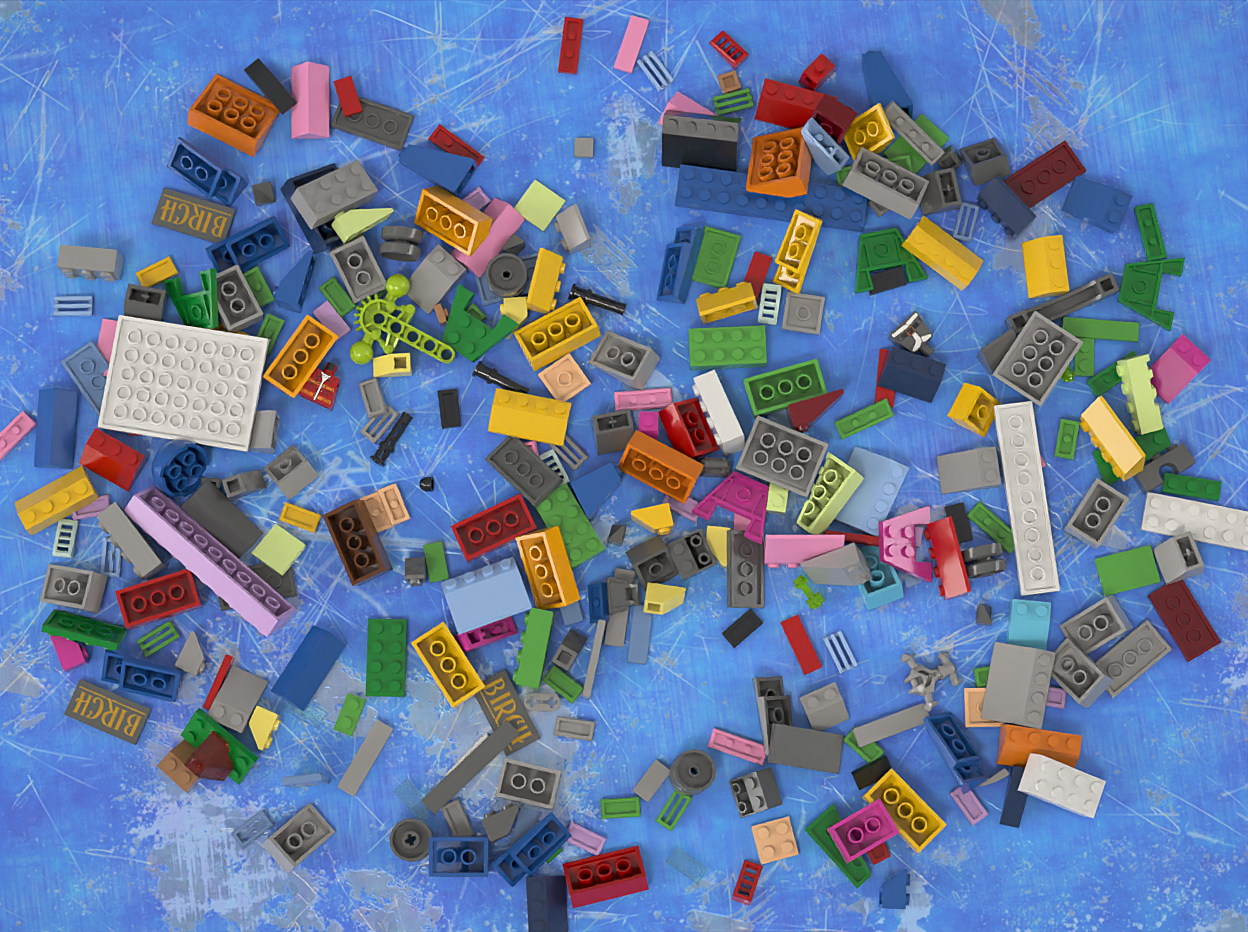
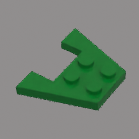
[854,228,928,294]
[1117,258,1185,332]
[162,268,218,329]
[442,284,521,363]

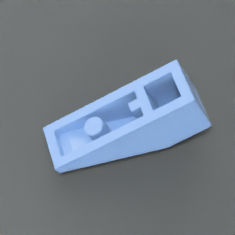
[801,117,850,175]

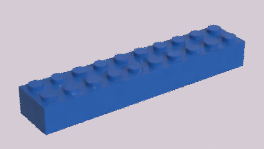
[675,164,868,232]

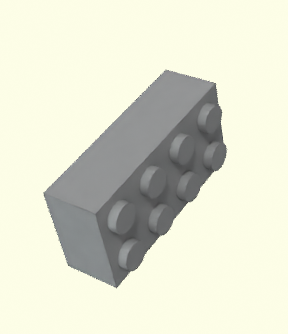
[843,147,929,220]
[291,160,378,229]
[97,502,167,581]

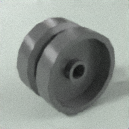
[379,226,424,262]
[485,253,528,299]
[961,543,1007,579]
[669,749,716,796]
[389,818,433,862]

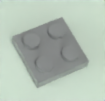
[781,291,825,336]

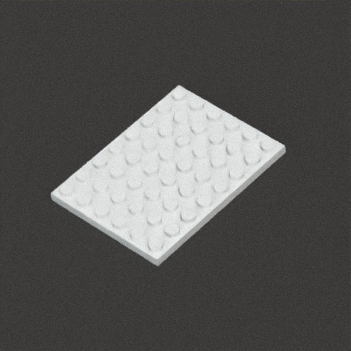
[97,315,269,452]

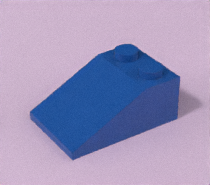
[1061,176,1133,234]
[273,250,317,313]
[429,835,488,877]

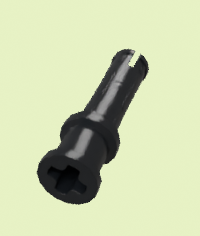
[568,283,626,316]
[472,361,529,394]
[370,412,413,467]

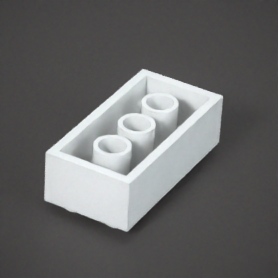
[1018,753,1106,818]

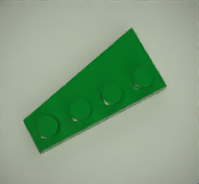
[1092,427,1171,486]
[804,804,872,889]

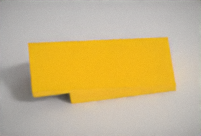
[773,209,823,294]

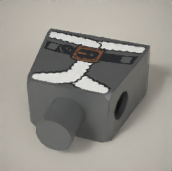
[888,310,935,358]

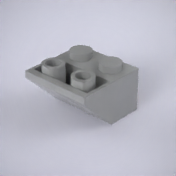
[1153,531,1204,585]

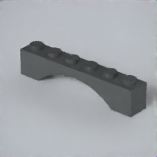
[1004,273,1120,336]

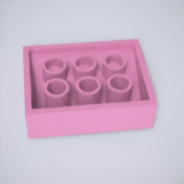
[764,535,845,568]

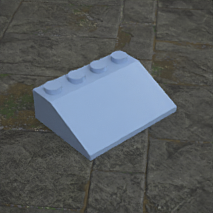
[834,446,909,537]
[441,557,532,635]

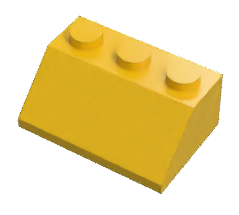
[1022,235,1069,299]
[526,248,566,314]
[696,282,758,324]

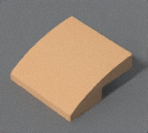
[360,483,410,533]

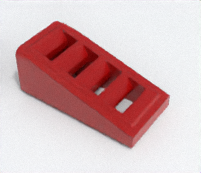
[709,30,749,70]
[732,860,763,905]

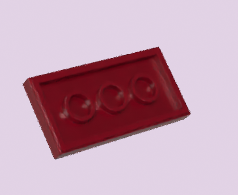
[1003,141,1086,208]
[1147,580,1221,662]

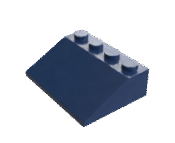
[280,163,359,254]

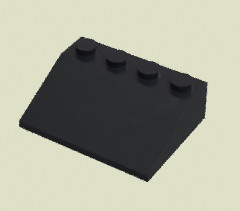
[662,110,742,172]

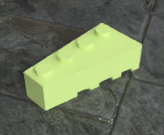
[1116,354,1163,435]
[796,452,864,535]

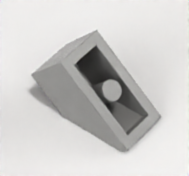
[175,631,207,677]

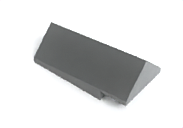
[180,479,263,559]
[752,676,793,756]

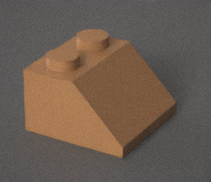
[157,739,215,793]

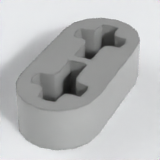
[524,693,560,712]

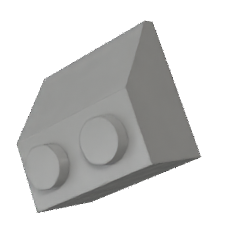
[554,204,591,255]
[250,410,280,454]
[263,445,319,500]
[798,682,849,731]

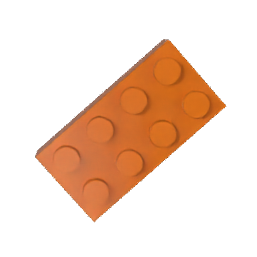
[618,430,705,504]

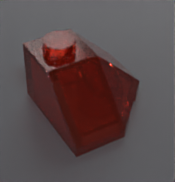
[184,731,234,781]

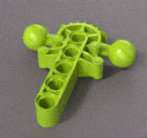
[349,274,456,365]

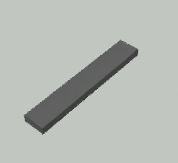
[421,720,520,815]

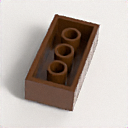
[323,499,393,586]

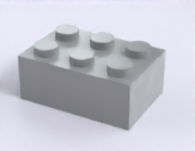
[57,245,123,282]
[216,264,263,333]
[1063,478,1129,550]
[495,758,562,810]

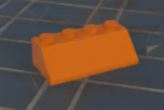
[996,724,1082,768]

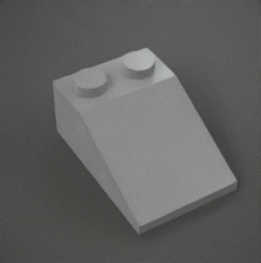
[329,233,386,304]
[406,244,467,315]
[588,331,660,391]
[936,447,1001,495]
[800,543,872,586]
[40,564,107,614]
[1059,595,1133,655]
[1051,638,1114,709]
[208,666,269,734]
[262,803,335,874]

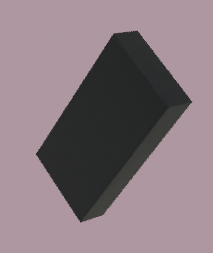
[869,266,907,296]
[438,389,461,429]
[944,502,973,543]
[722,608,763,648]
[851,755,892,790]

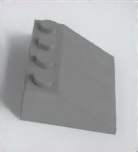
[992,311,1084,407]
[736,415,829,497]
[980,642,1055,729]

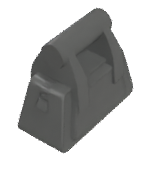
[696,457,732,478]
[606,577,640,615]

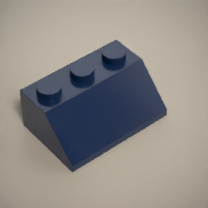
[976,175,1037,240]
[877,347,946,403]
[526,876,568,932]

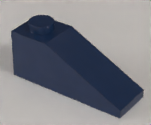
[999,766,1028,828]

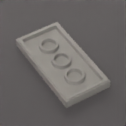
[582,620,606,700]
[1095,620,1172,699]

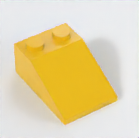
[844,103,895,161]

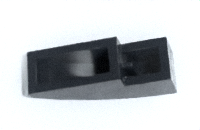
[244,58,297,115]

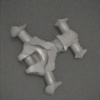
[901,652,962,712]

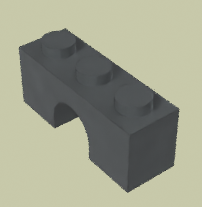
[1132,443,1196,495]

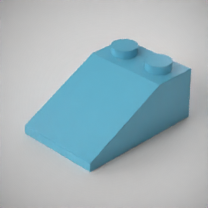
[857,545,904,610]
[1006,599,1051,651]

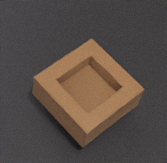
[717,70,741,95]
[434,303,449,327]

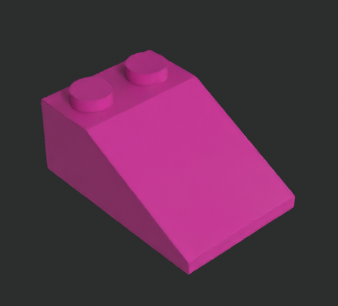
[1150,334,1211,404]
[826,798,900,864]

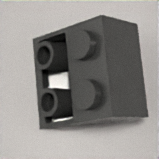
[920,167,962,216]
[124,283,169,322]
[590,409,634,455]
[666,529,717,581]
[729,767,783,818]
[481,803,520,843]

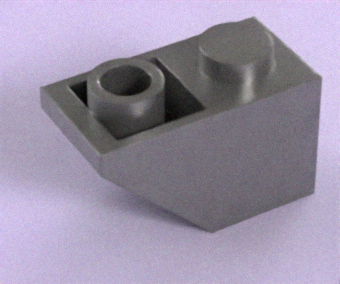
[221,470,267,501]
[405,557,427,587]
[551,629,587,672]

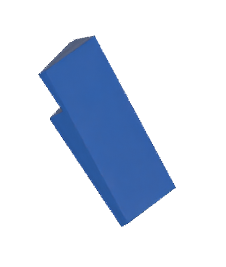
[166,137,248,207]
[205,216,290,274]
[657,225,705,304]
[34,388,78,469]
[271,625,346,712]
[101,650,182,702]
[923,712,989,795]
[491,812,572,888]

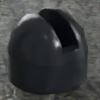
[419,476,434,492]

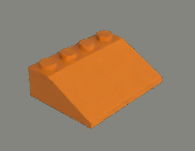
[187,74,280,157]
[746,127,812,198]

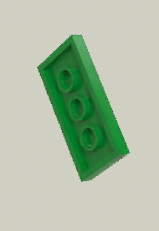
[41,609,128,651]
[365,619,407,697]
[180,708,258,785]

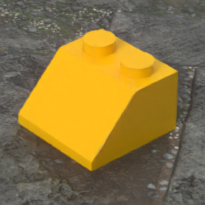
[947,383,1001,437]
[631,503,674,536]

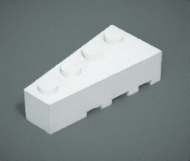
[692,370,745,457]

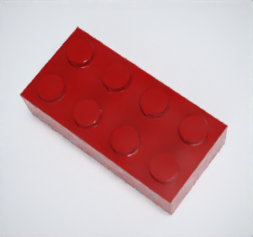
[450,494,537,563]
[115,569,203,630]

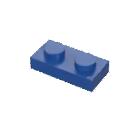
[588,583,609,623]

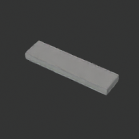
[883,100,945,166]
[604,568,634,647]
[852,703,929,748]
[337,719,394,797]

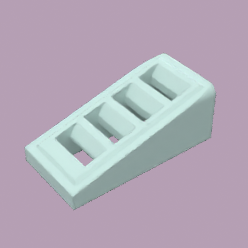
[757,283,782,325]
[539,449,570,488]
[52,519,79,559]

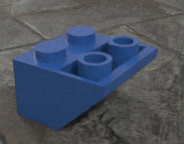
[879,869,910,909]

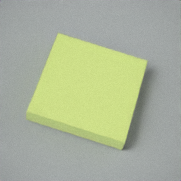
[514,180,566,232]
[252,524,306,576]

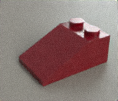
[811,93,858,146]
[786,389,844,433]

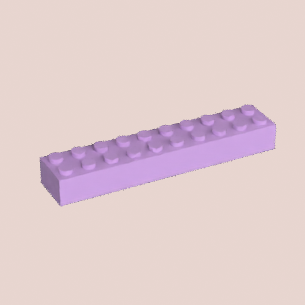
[123,485,296,637]

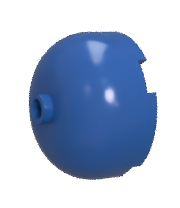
[152,439,209,497]

